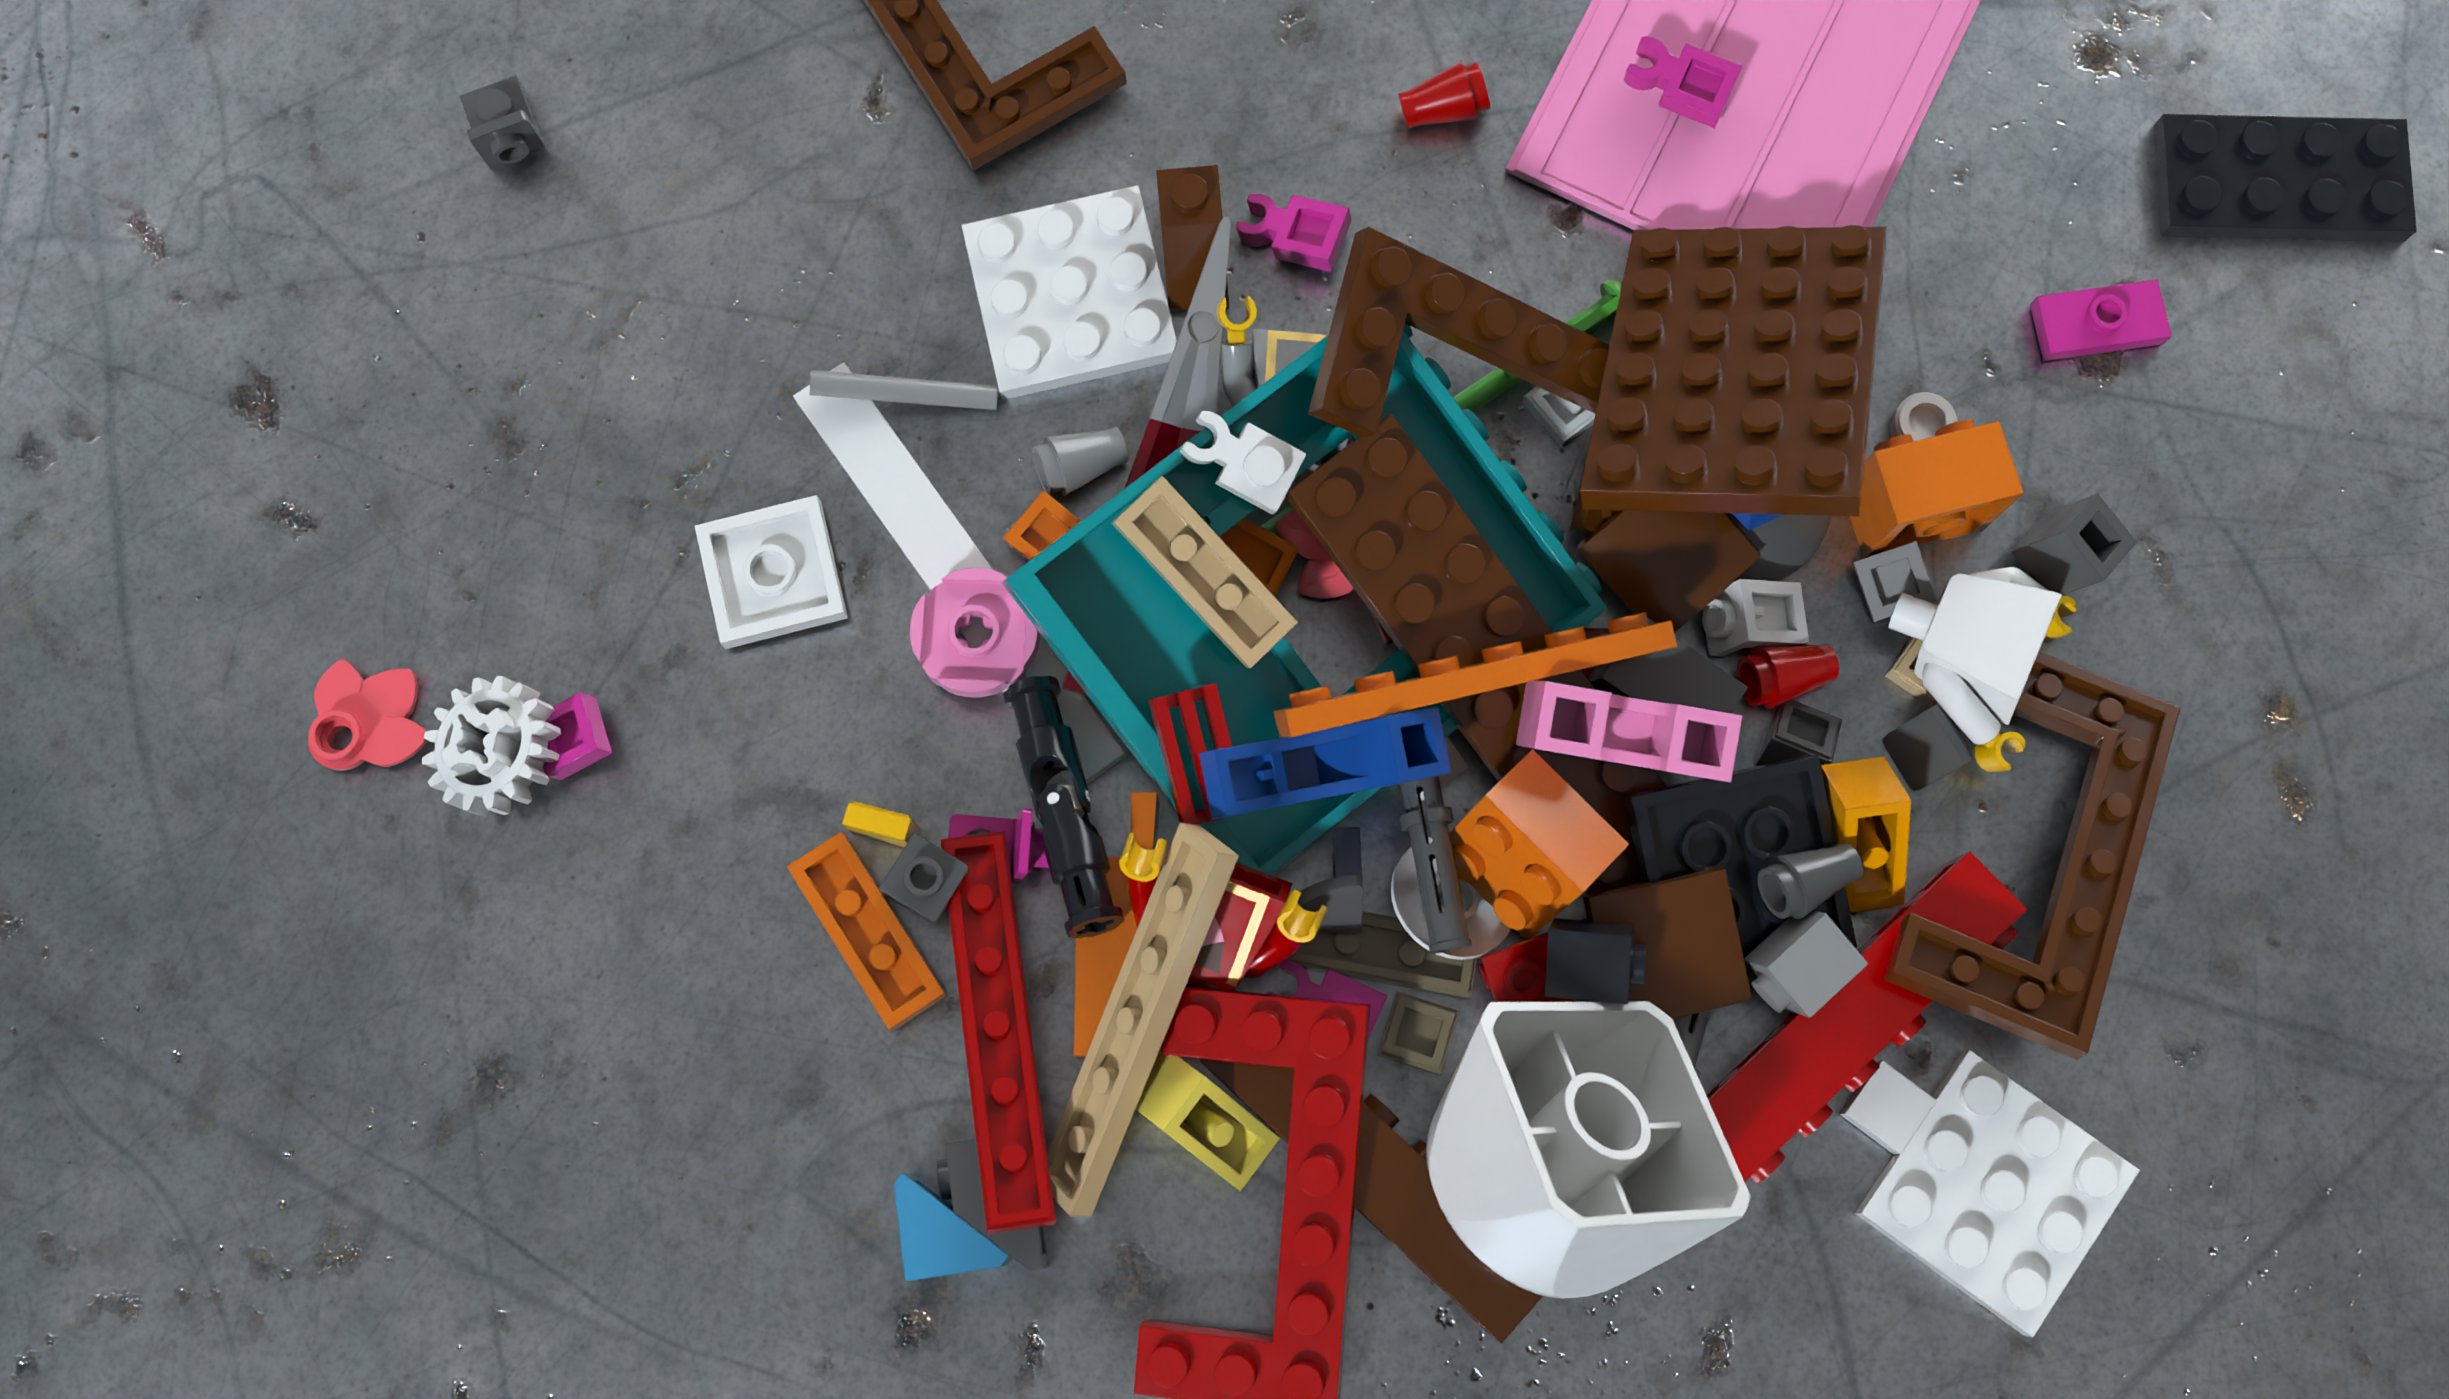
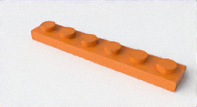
[1273,612,1677,737]

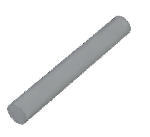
[810,370,998,410]

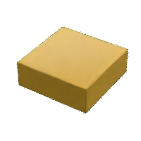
[842,801,920,848]

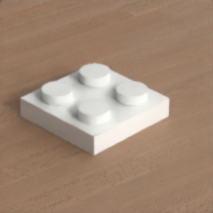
[695,495,848,649]

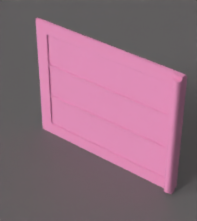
[1505,0,1981,230]

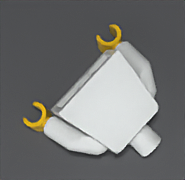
[1888,567,2077,772]

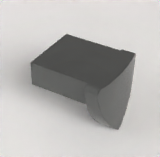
[1297,827,1363,934]

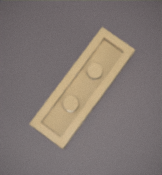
[1111,476,1298,668]

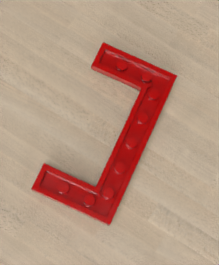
[1134,986,1371,1399]

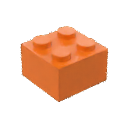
[1849,419,2024,559]
[1450,749,1629,940]

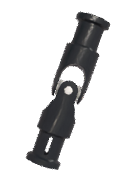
[1003,676,1125,938]

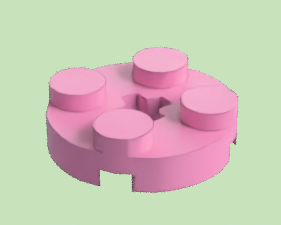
[910,568,1040,698]

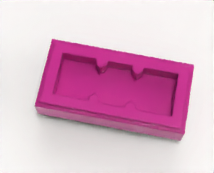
[2030,279,2172,361]

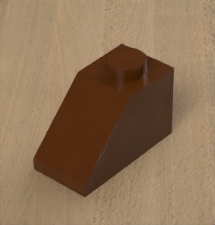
[1156,165,1229,314]

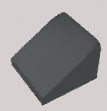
[1757,699,1842,766]
[1882,704,1973,791]

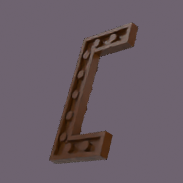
[864,0,1127,171]
[1308,226,1620,537]
[1883,651,2181,1060]

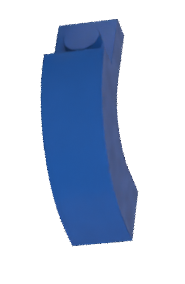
[1199,707,1452,820]

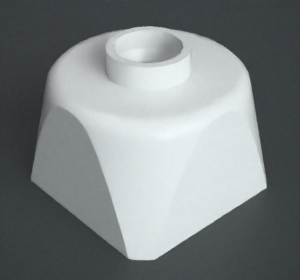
[1427,1001,1751,1298]

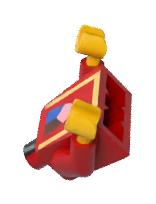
[1119,832,1328,991]

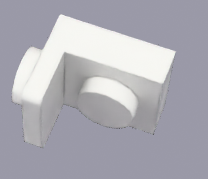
[1702,579,1810,657]

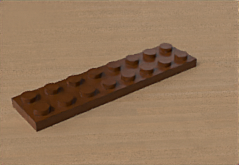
[1285,413,1667,897]

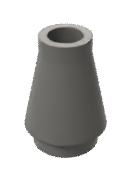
[1758,842,1863,919]

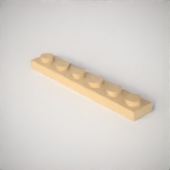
[1047,823,1239,1217]

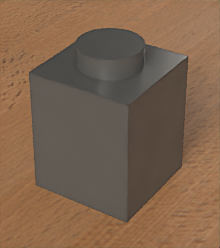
[2011,493,2137,595]

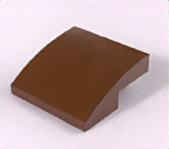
[1577,510,1761,632]
[1583,868,1752,1018]

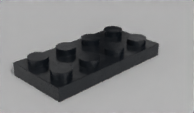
[2154,114,2417,242]

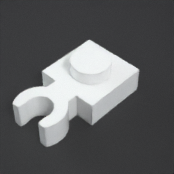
[1180,411,1306,515]

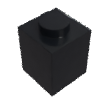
[1545,918,1647,1004]

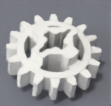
[422,675,561,817]

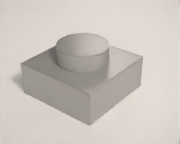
[1853,541,1937,622]

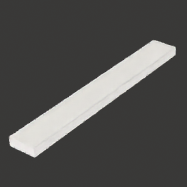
[793,362,1126,785]

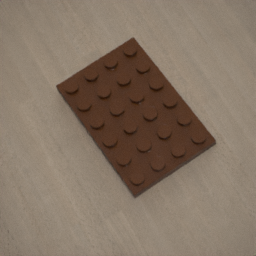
[1580,225,1886,516]

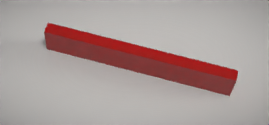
[940,831,1056,1235]

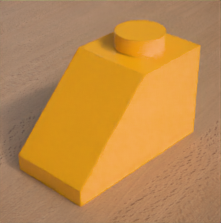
[1821,756,1911,913]

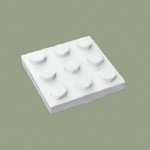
[962,185,1177,400]
[1855,1050,2140,1337]

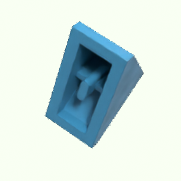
[894,1173,1013,1282]

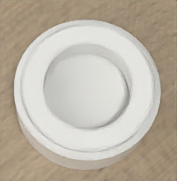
[1889,392,1957,441]

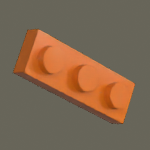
[786,831,948,1032]

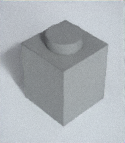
[1744,910,1868,1018]

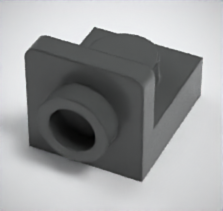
[460,75,545,168]
[878,833,968,922]

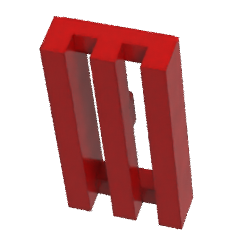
[1148,683,1232,825]

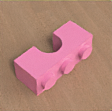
[1516,680,1743,783]

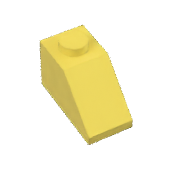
[1136,1045,1280,1192]

